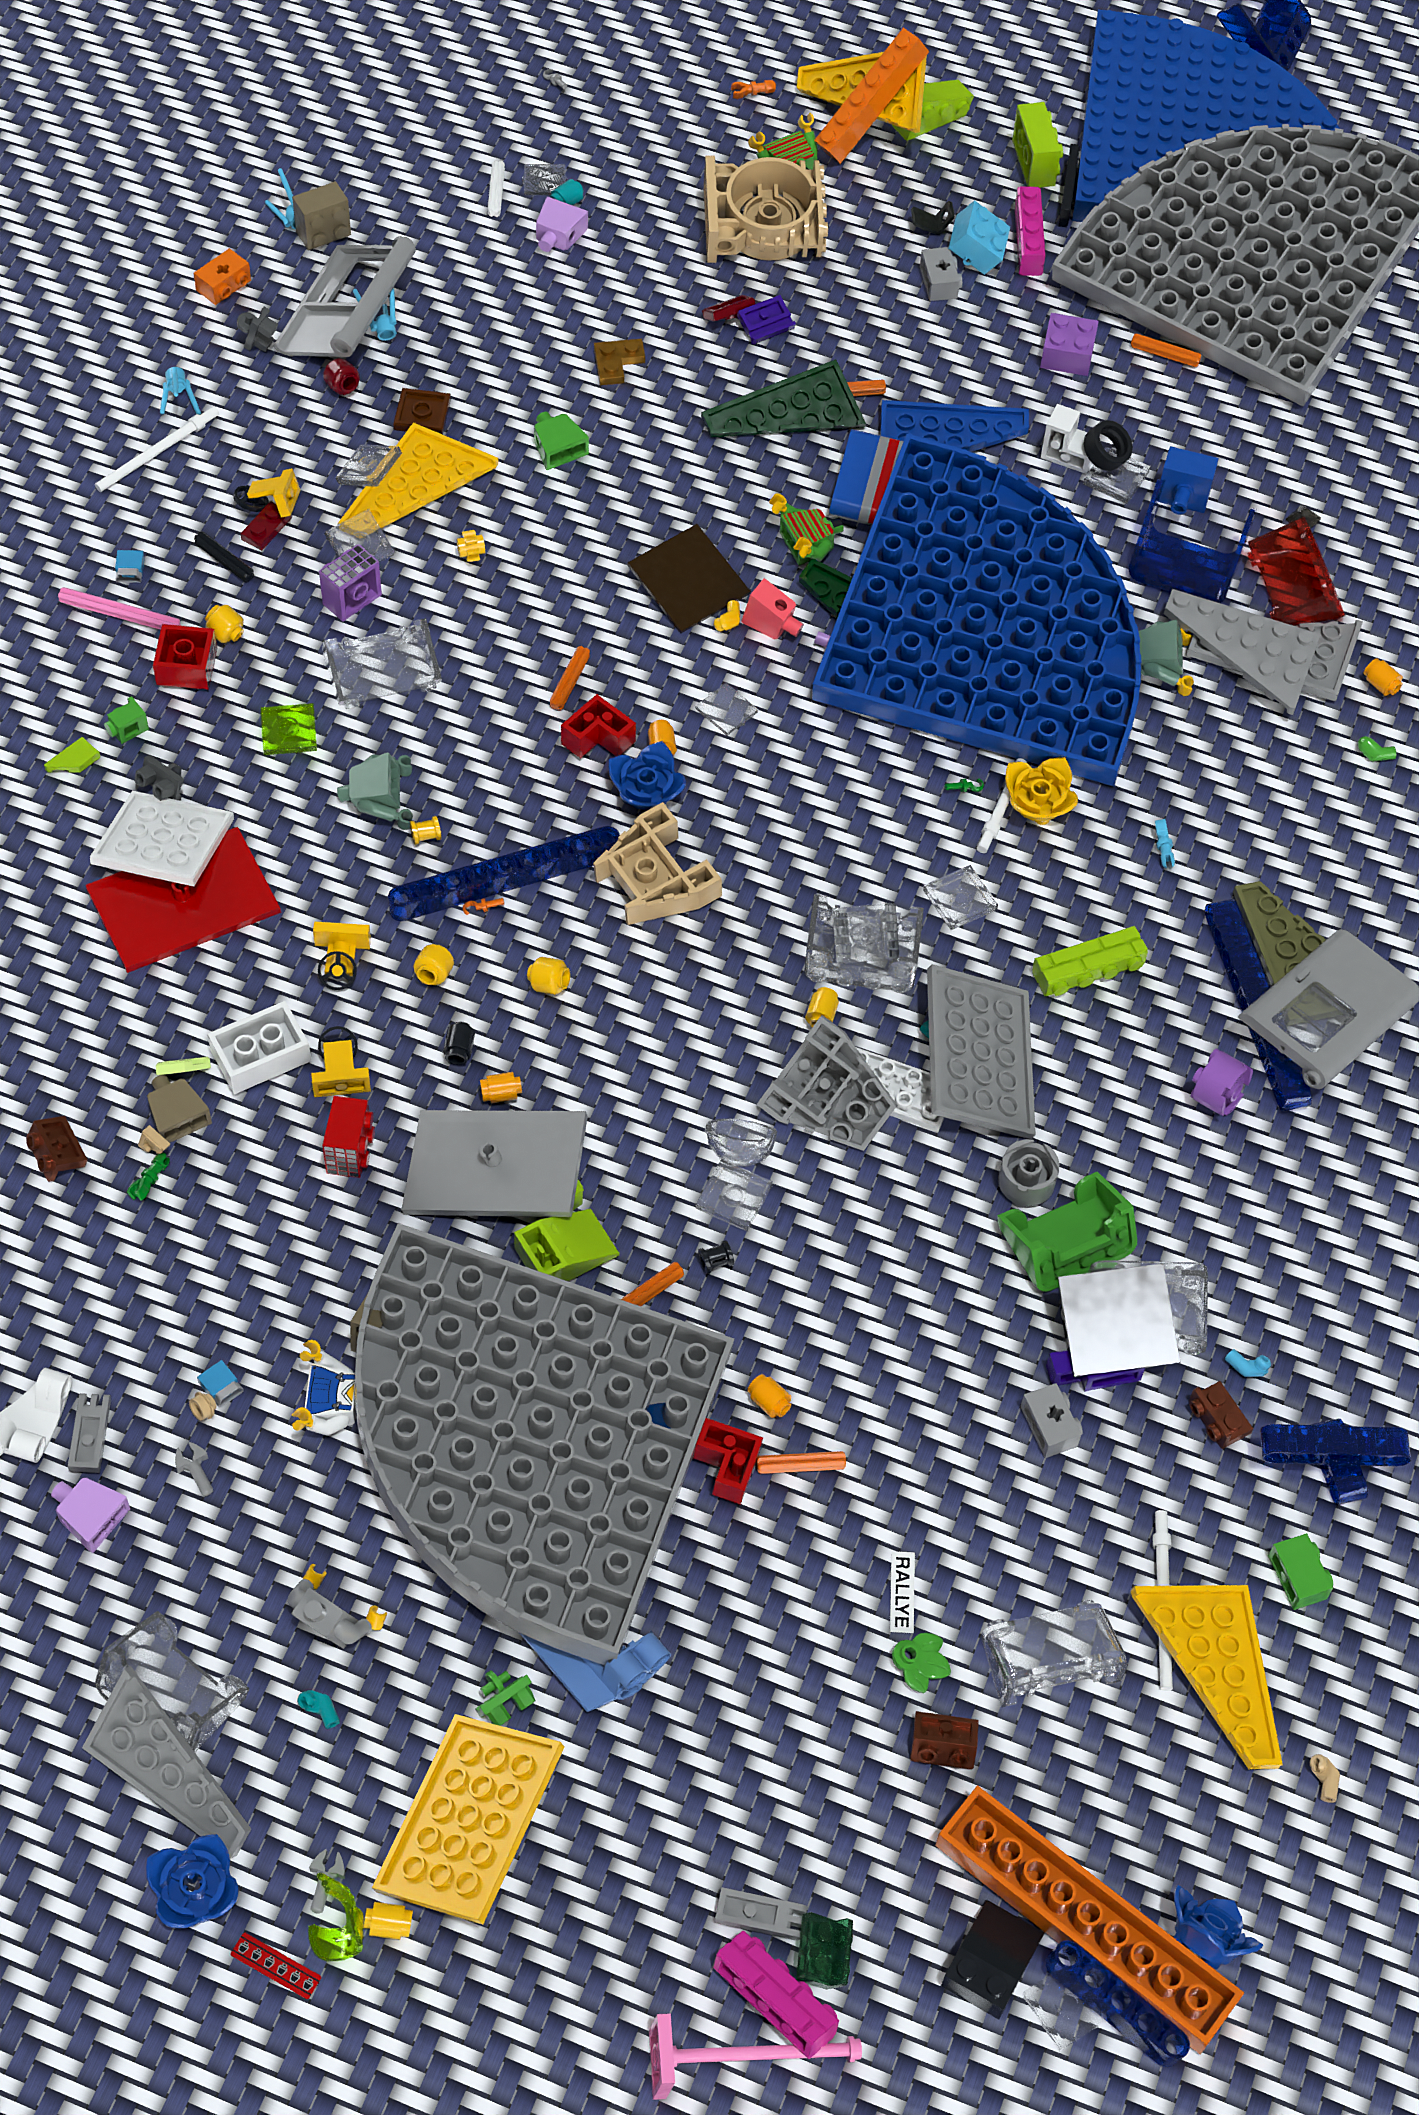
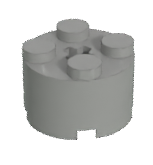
[998,1139,1059,1208]

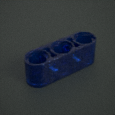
[1309,1418,1368,1505]

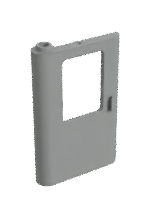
[273,236,416,357]

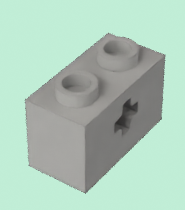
[920,247,963,301]
[1021,1383,1083,1458]

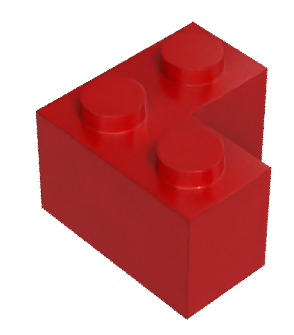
[561,694,636,759]
[693,1418,763,1505]

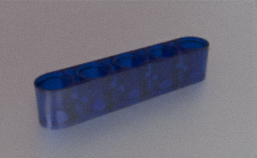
[1260,1424,1411,1467]
[1046,1940,1190,2067]

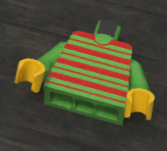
[748,113,818,170]
[769,493,844,565]

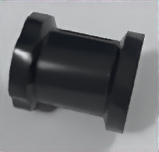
[698,1240,734,1274]

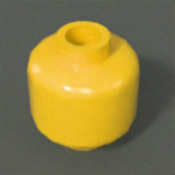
[205,605,244,643]
[413,944,454,985]
[527,957,570,995]

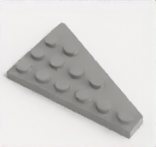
[1164,589,1321,715]
[1186,620,1363,702]

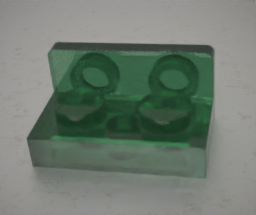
[796,1912,853,1990]

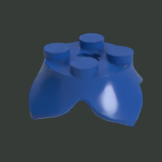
[608,741,686,810]
[146,1834,238,1928]
[1174,1885,1263,1969]

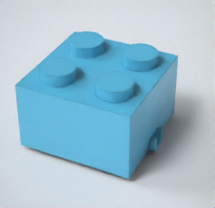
[948,200,1010,275]

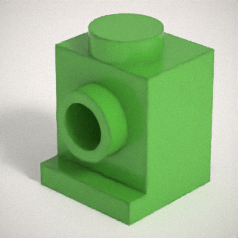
[104,696,149,744]

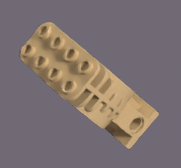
[704,156,828,263]

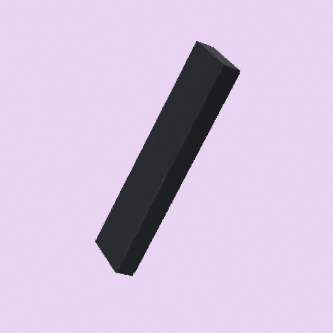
[1058,144,1080,228]

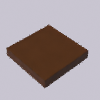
[393,388,451,435]

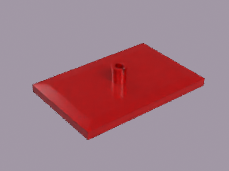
[85,827,281,973]

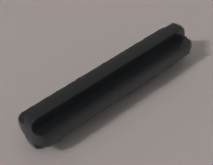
[194,531,254,582]

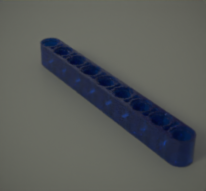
[388,826,620,921]
[1205,899,1312,1111]

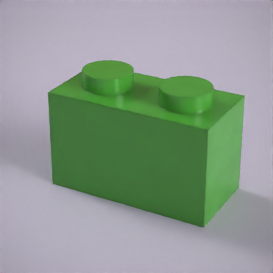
[1268,1533,1333,1610]

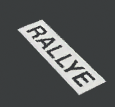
[890,1551,915,1633]

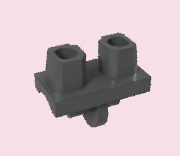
[237,306,278,352]
[135,755,184,801]

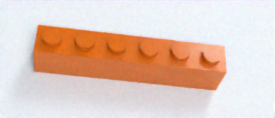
[814,27,929,164]

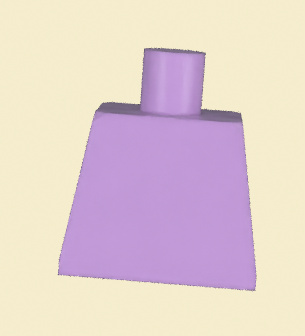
[536,197,588,252]
[51,1478,130,1554]

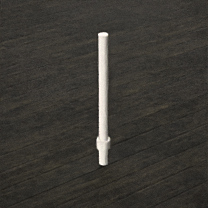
[95,406,219,492]
[977,758,1027,853]
[1153,1510,1173,1691]

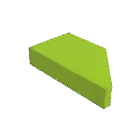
[44,737,101,773]

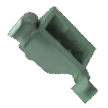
[337,752,413,830]

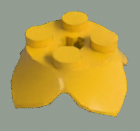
[1005,757,1078,825]

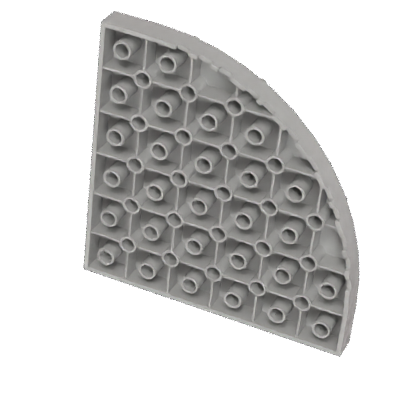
[1052,124,1419,407]
[354,1223,734,1666]

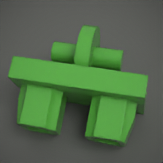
[475,1670,536,1726]

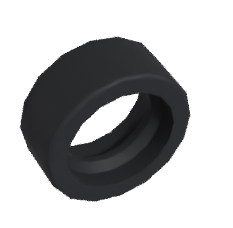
[1083,420,1133,471]

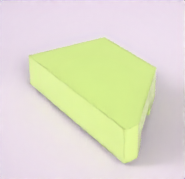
[155,1057,211,1075]

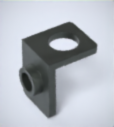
[911,201,955,235]

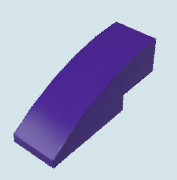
[1046,1350,1145,1392]

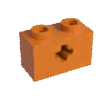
[193,248,251,305]

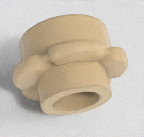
[189,1392,216,1421]

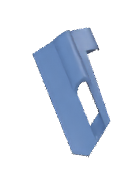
[519,1631,671,1712]

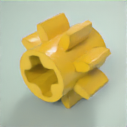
[456,530,485,562]

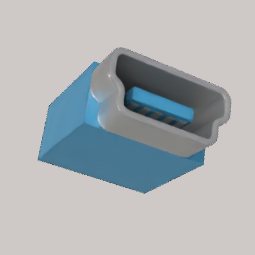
[115,550,145,583]
[197,1360,244,1408]

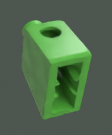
[534,412,589,470]

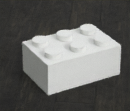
[207,1001,312,1094]

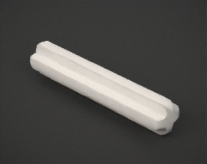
[488,160,505,217]

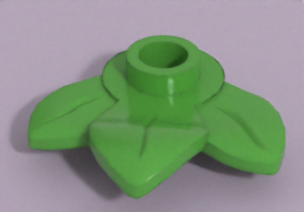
[892,1633,951,1693]

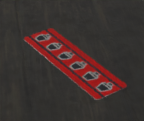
[231,1933,321,1999]

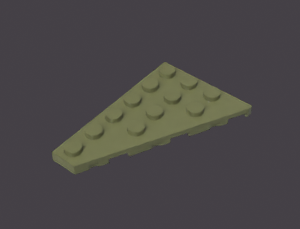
[1233,881,1351,1027]

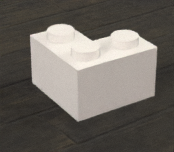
[1041,404,1092,474]

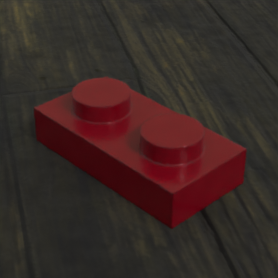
[240,501,292,551]

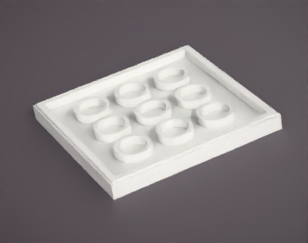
[90,791,234,886]

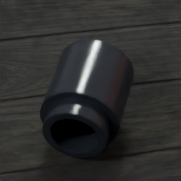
[443,1022,475,1065]

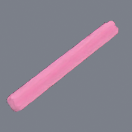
[58,587,181,630]

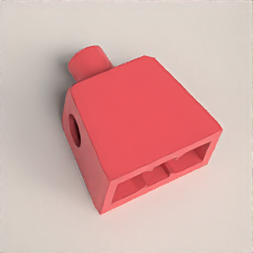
[741,578,804,639]

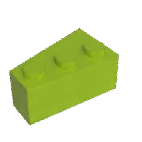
[891,80,974,141]

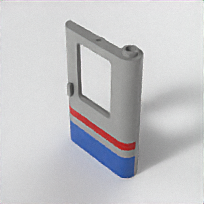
[829,429,997,526]

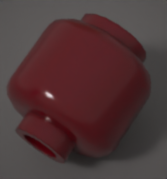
[323,358,360,395]

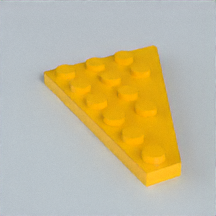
[1131,1585,1283,1769]

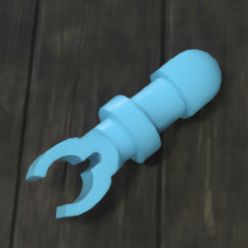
[1155,819,1175,868]

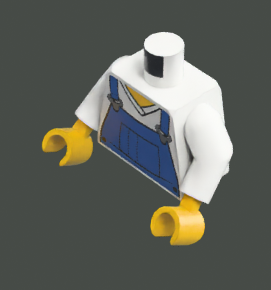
[292,1340,356,1436]

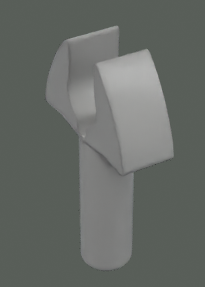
[175,1442,213,1496]
[309,1849,345,1914]

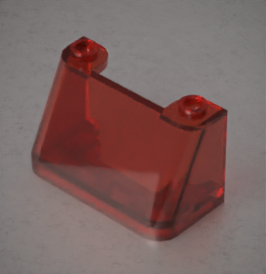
[1247,517,1346,626]

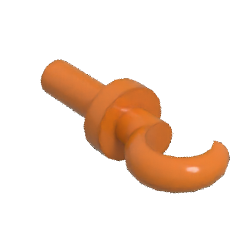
[463,898,505,915]

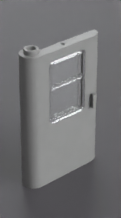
[1238,929,1419,1089]

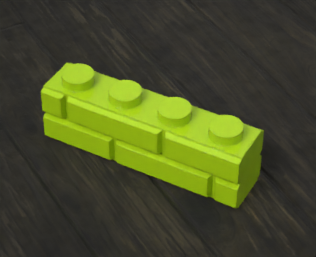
[1032,926,1148,996]

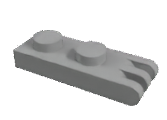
[68,1393,111,1473]
[715,1887,808,1940]

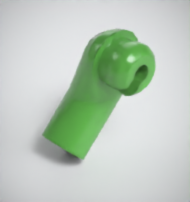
[1358,736,1396,761]

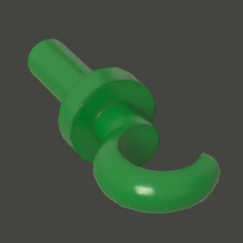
[944,778,984,792]

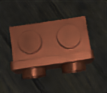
[26,1116,88,1182]
[1189,1381,1253,1449]
[910,1711,979,1769]

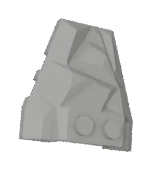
[757,1015,897,1151]

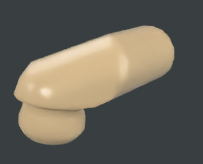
[1310,1754,1340,1803]

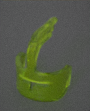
[308,1873,364,1961]

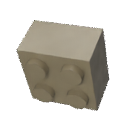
[292,181,351,250]

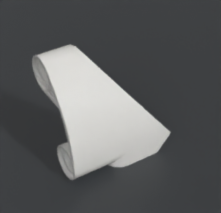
[0,1368,72,1463]

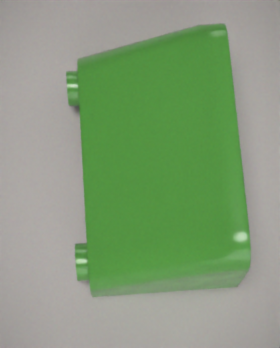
[997,1172,1137,1292]

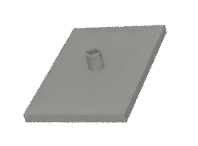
[927,964,1036,1139]
[401,1110,588,1217]

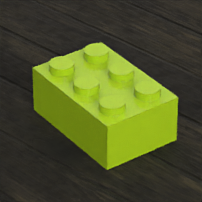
[1012,102,1063,188]

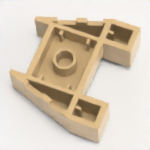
[593,802,722,925]

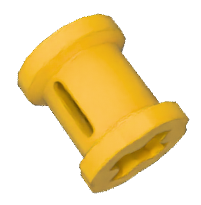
[410,816,441,845]

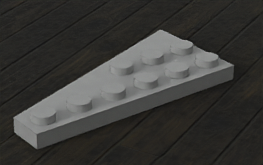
[82,1666,251,1859]

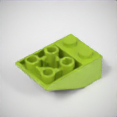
[514,1209,619,1281]

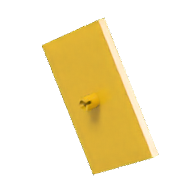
[372,1714,565,1925]

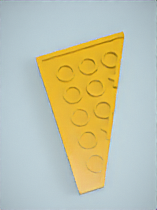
[797,52,927,133]
[338,423,499,539]

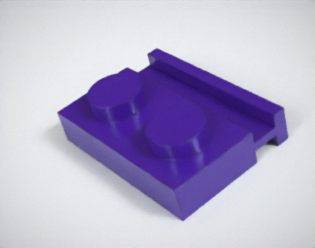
[737,295,796,345]

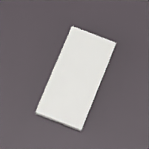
[856,1047,944,1132]

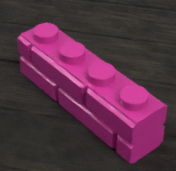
[1014,186,1046,276]
[713,1931,839,2059]

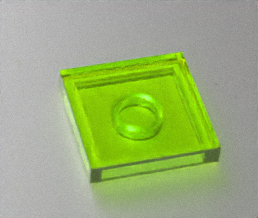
[261,703,317,755]

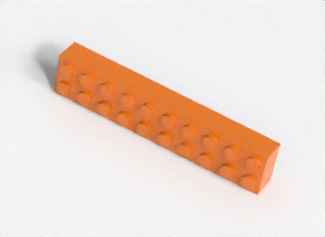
[935,1785,1244,2055]

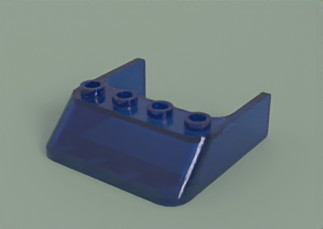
[1216,0,1311,71]
[1129,479,1258,603]

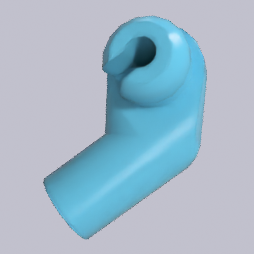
[1225,1349,1271,1377]

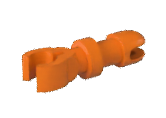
[731,80,776,99]

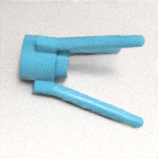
[265,168,296,230]
[353,289,397,341]
[160,367,201,415]

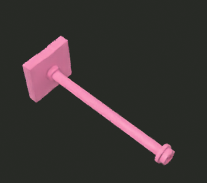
[649,2014,862,2100]

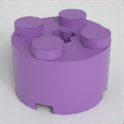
[1190,1048,1253,1116]

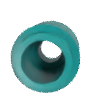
[549,179,584,206]

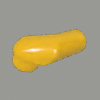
[714,600,740,632]

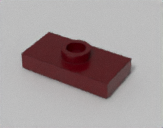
[702,295,756,321]

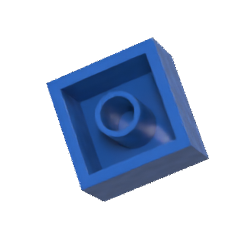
[1156,446,1219,515]

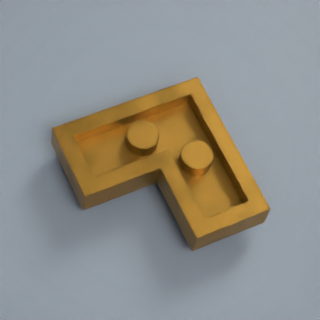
[594,339,645,386]

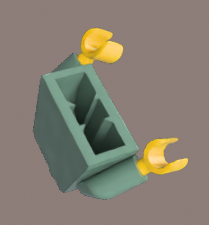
[1138,620,1194,696]

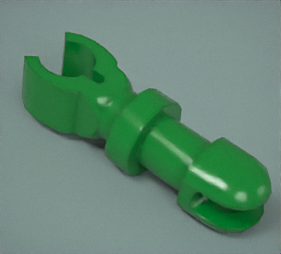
[127,1152,170,1201]

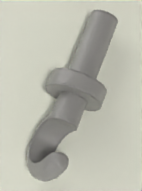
[543,69,567,89]

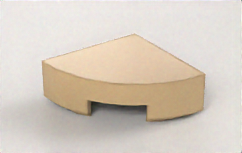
[138,1125,170,1154]

